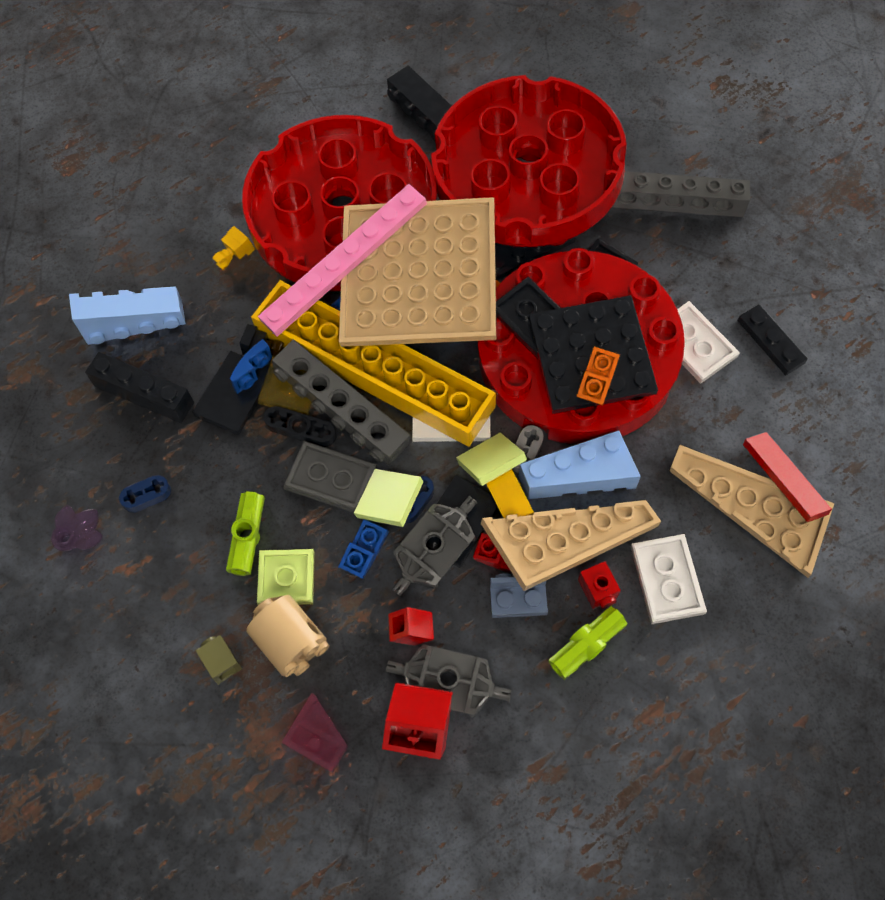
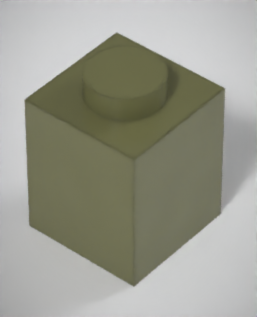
[195,635,242,685]

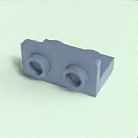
[490,574,548,618]

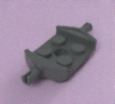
[392,496,477,597]
[386,644,512,718]

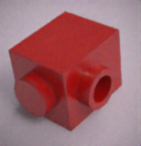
[578,561,621,609]
[388,607,434,646]

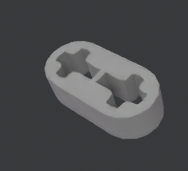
[512,425,543,474]

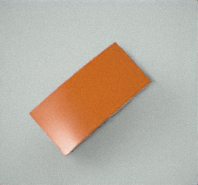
[577,347,620,405]

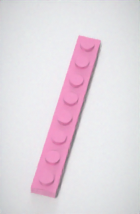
[258,184,427,337]

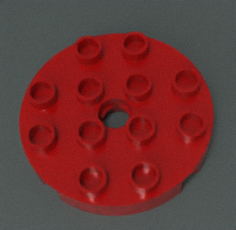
[431,75,627,247]
[242,115,437,291]
[478,248,685,444]

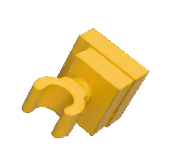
[212,226,255,270]

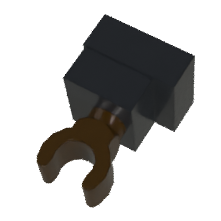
[239,324,284,357]

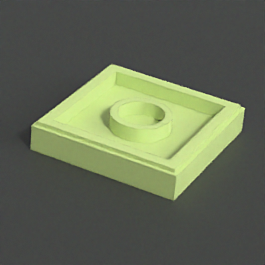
[456,433,527,486]
[354,469,423,527]
[257,549,315,605]

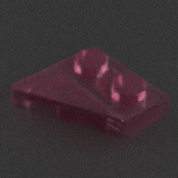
[282,693,348,774]

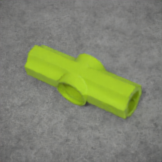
[226,491,265,576]
[548,606,628,680]

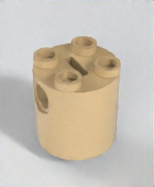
[247,595,330,677]

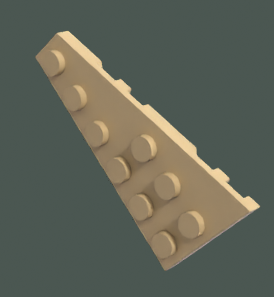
[670,445,834,578]
[481,500,661,591]

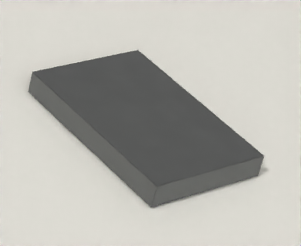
[284,441,377,513]

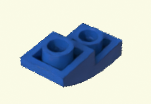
[230,339,272,394]
[338,519,389,579]

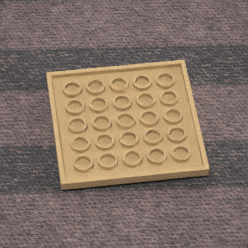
[339,197,497,347]

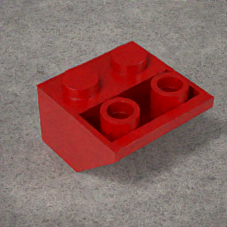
[382,683,453,760]

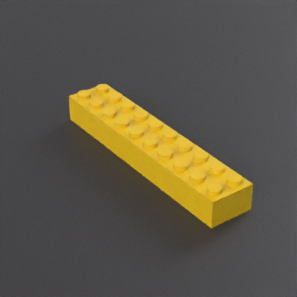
[251,280,496,447]

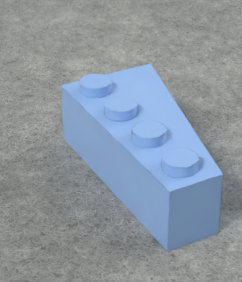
[69,286,186,345]
[518,430,641,499]

